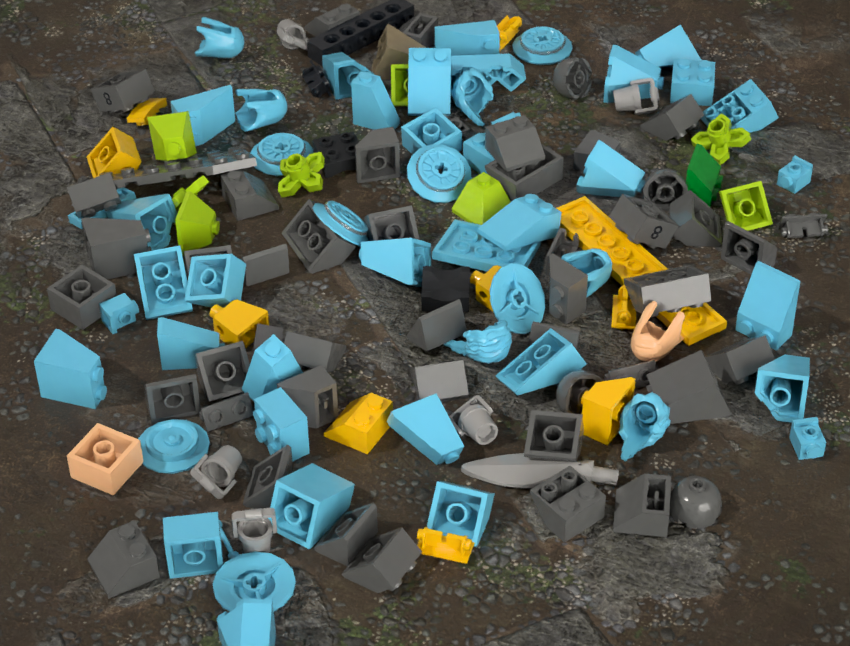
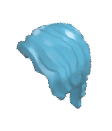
[451,68,494,127]
[444,320,512,364]
[619,392,671,462]

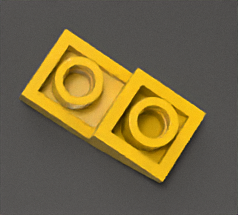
[127,98,167,126]

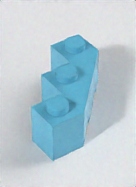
[451,54,526,92]

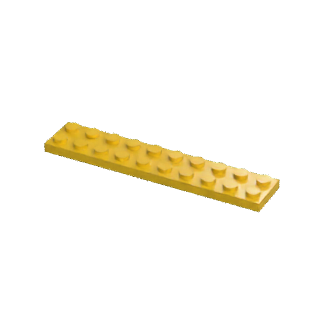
[556,196,727,346]

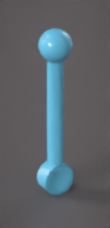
[219,520,239,560]

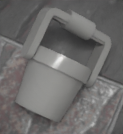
[277,19,309,50]
[613,78,660,115]
[449,395,498,445]
[190,445,242,499]
[231,508,277,553]

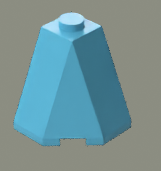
[635,25,701,68]
[604,45,664,103]
[322,52,375,99]
[351,71,400,130]
[576,140,645,197]
[105,194,178,251]
[359,238,431,287]
[157,317,225,370]
[242,334,303,401]
[755,355,810,423]
[387,393,464,465]
[217,599,276,646]

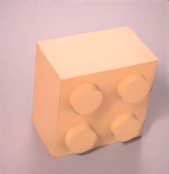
[67,423,144,495]

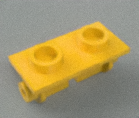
[497,16,522,51]
[611,285,636,329]
[417,527,474,564]

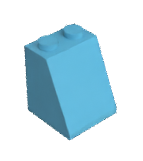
[34,329,107,409]
[268,463,355,549]

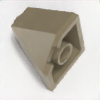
[371,24,426,80]

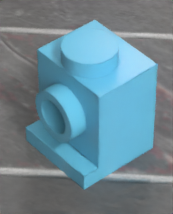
[777,156,813,194]
[99,293,139,334]
[789,417,826,460]

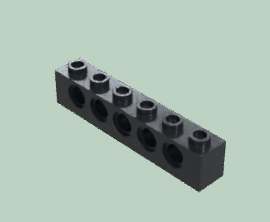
[307,0,414,67]

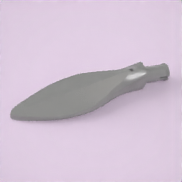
[461,453,619,488]

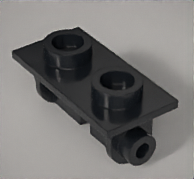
[302,60,332,97]

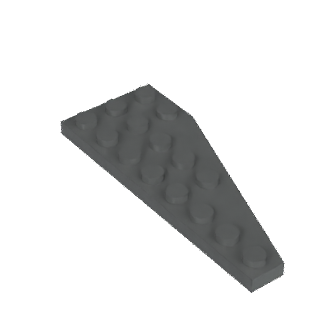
[73,146,257,188]

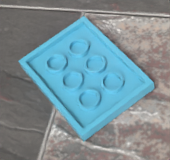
[432,219,541,271]

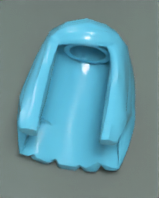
[195,17,244,58]
[235,89,288,132]
[561,248,612,297]

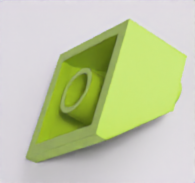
[391,64,409,106]
[147,111,197,161]
[452,172,511,225]
[719,181,773,231]
[175,191,220,256]

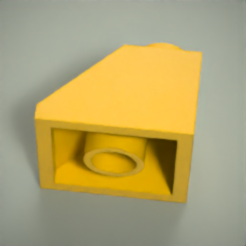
[87,127,142,178]
[581,377,635,446]
[324,393,393,454]

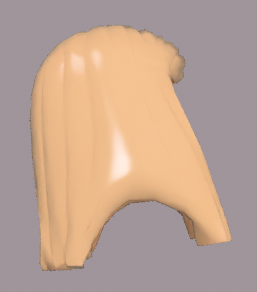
[631,301,685,362]

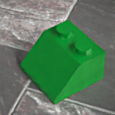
[686,144,723,208]

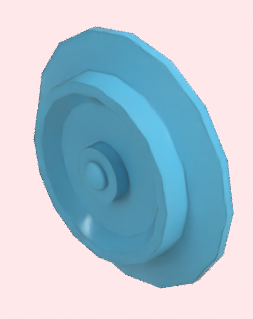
[138,419,210,474]

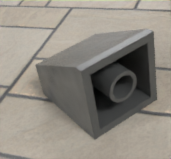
[81,218,152,280]
[646,350,732,424]

